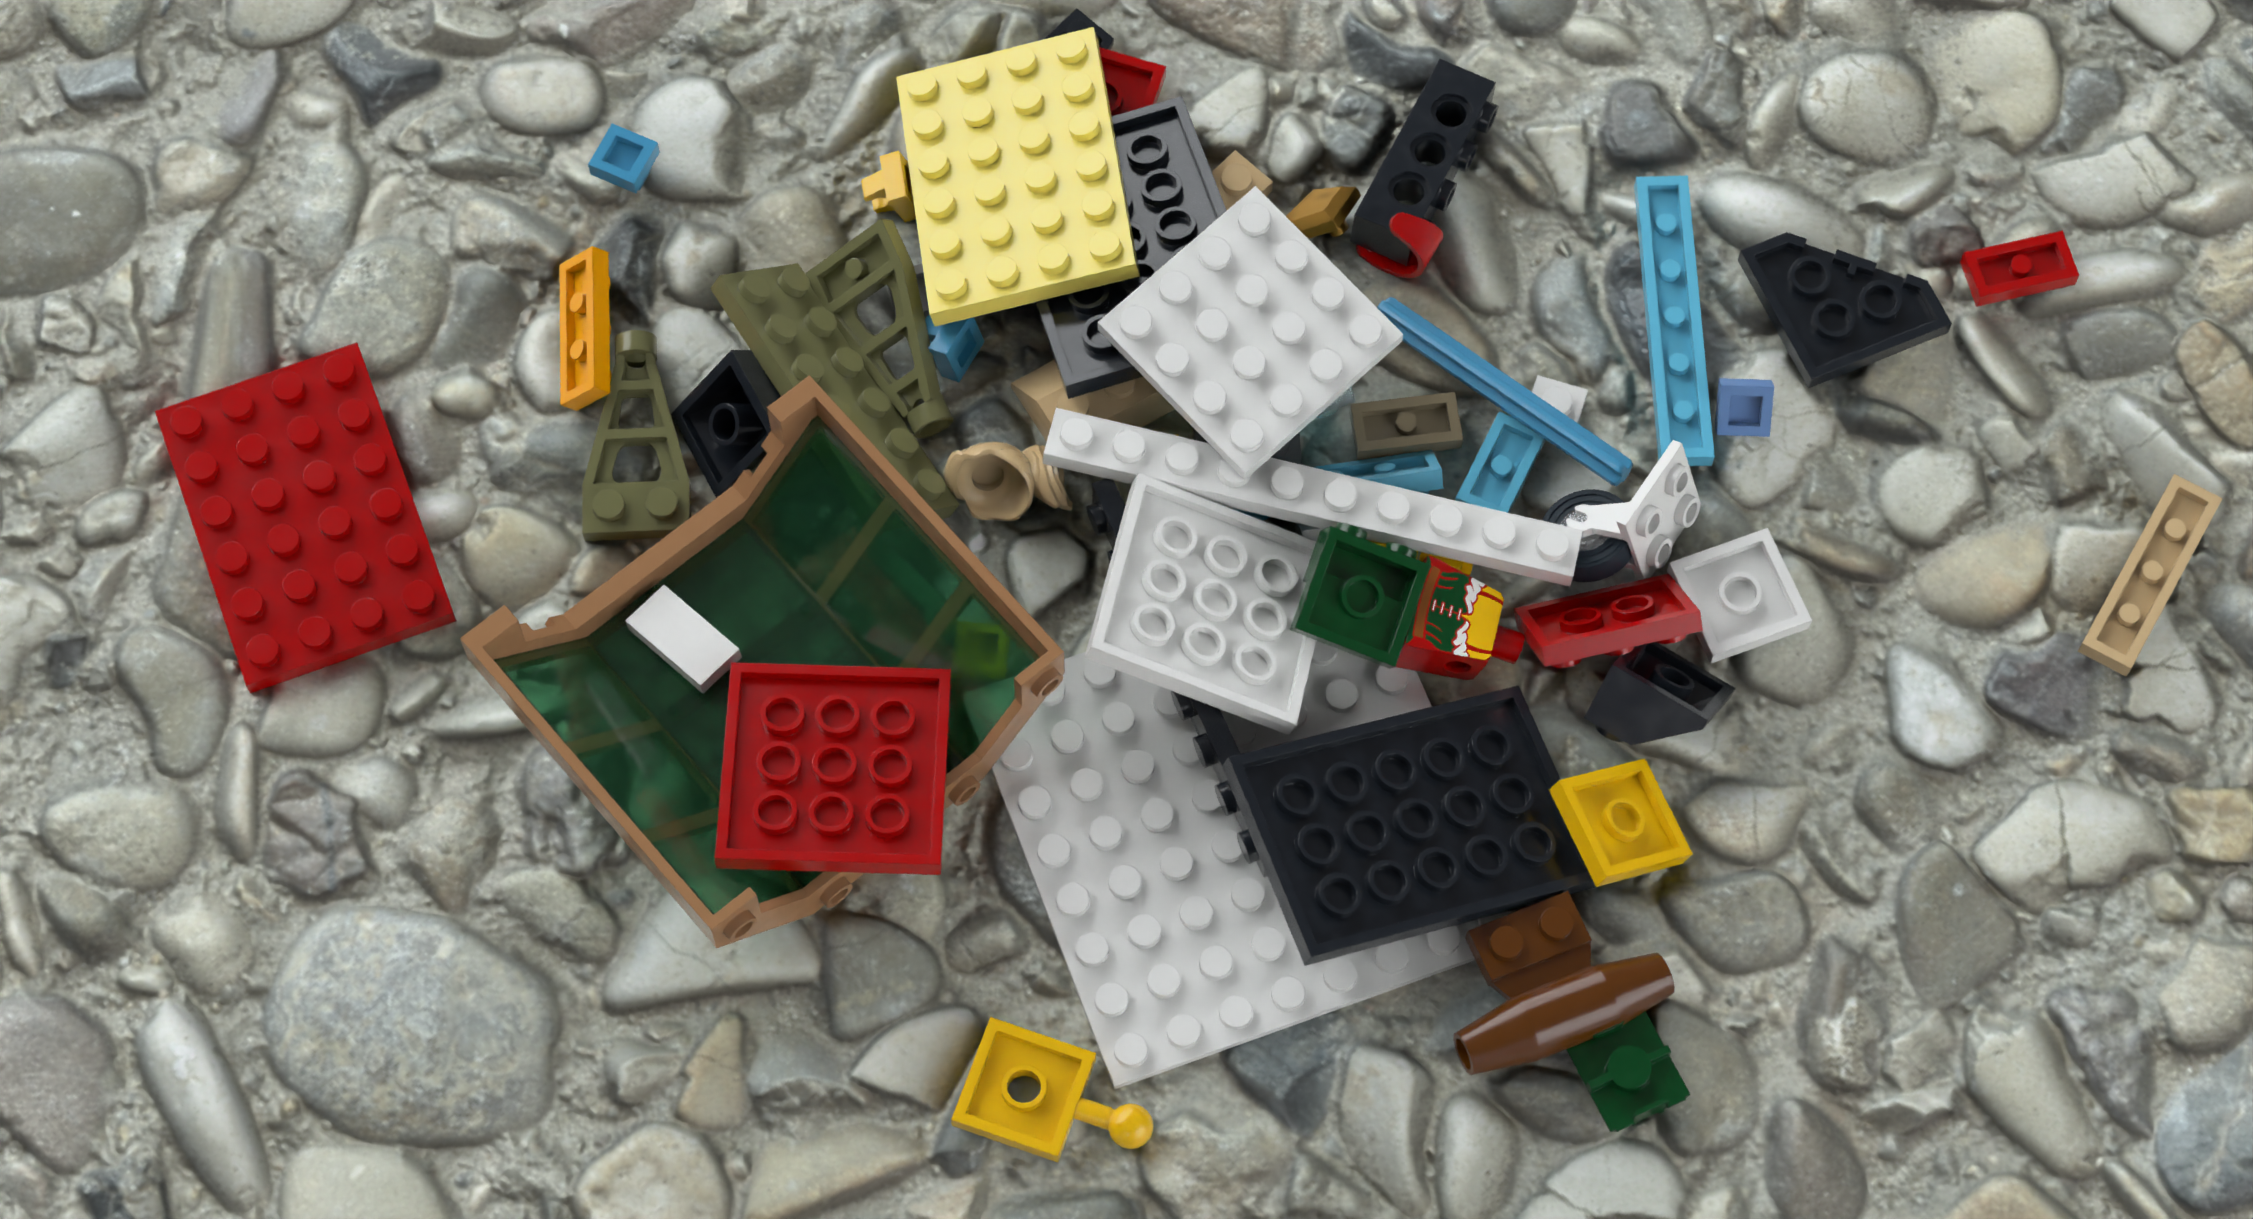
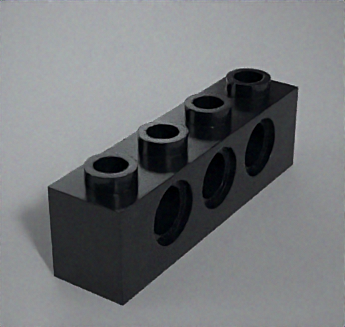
[1350,59,1499,266]

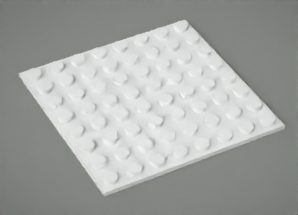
[963,640,1519,1090]

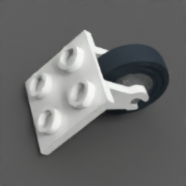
[1542,440,1701,582]

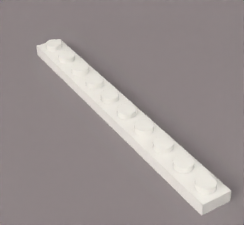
[1043,408,1583,587]

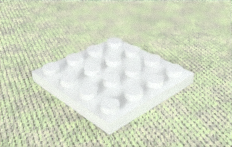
[1098,186,1403,480]
[1084,472,1316,735]

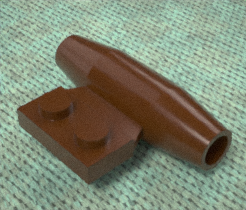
[1453,891,1675,1075]

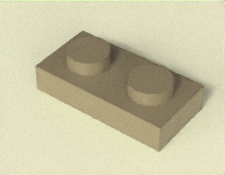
[1349,392,1463,460]

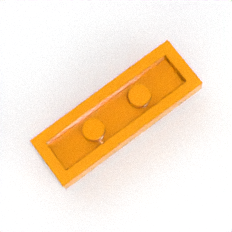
[559,246,612,411]

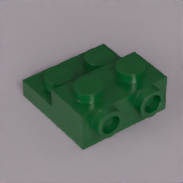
[1290,522,1431,669]

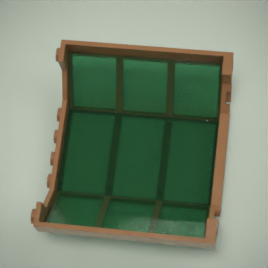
[460,375,1065,948]

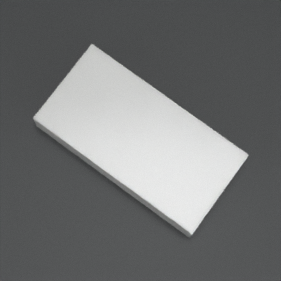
[625,585,742,694]

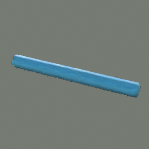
[1377,297,1633,486]

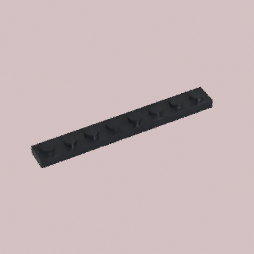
[1086,478,1267,878]

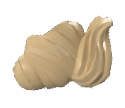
[944,441,1073,521]

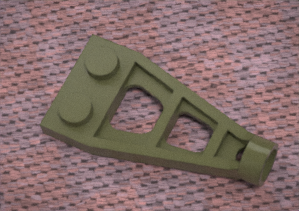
[805,218,954,438]
[582,330,691,541]

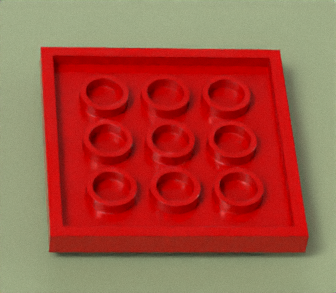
[715,662,951,875]

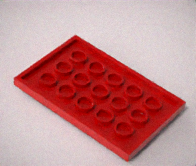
[155,342,457,694]

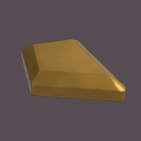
[1286,186,1361,239]

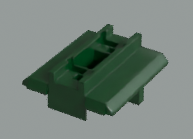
[1566,1011,1690,1132]

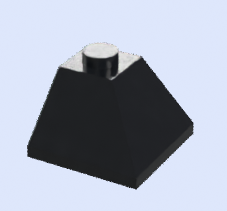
[671,350,781,498]
[1584,642,1736,746]

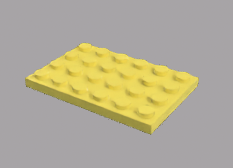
[896,27,1140,327]

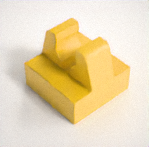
[861,150,916,222]

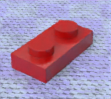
[1960,230,2079,307]

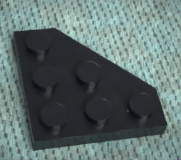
[1738,232,1952,389]

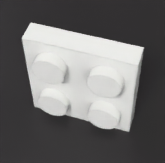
[1667,528,1812,664]

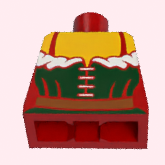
[1396,555,1525,680]

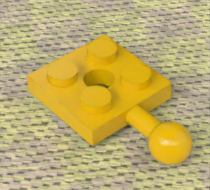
[951,1017,1153,1162]

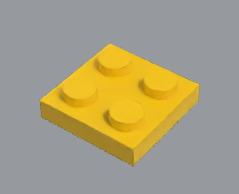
[1549,758,1693,887]

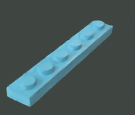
[1634,175,1715,466]

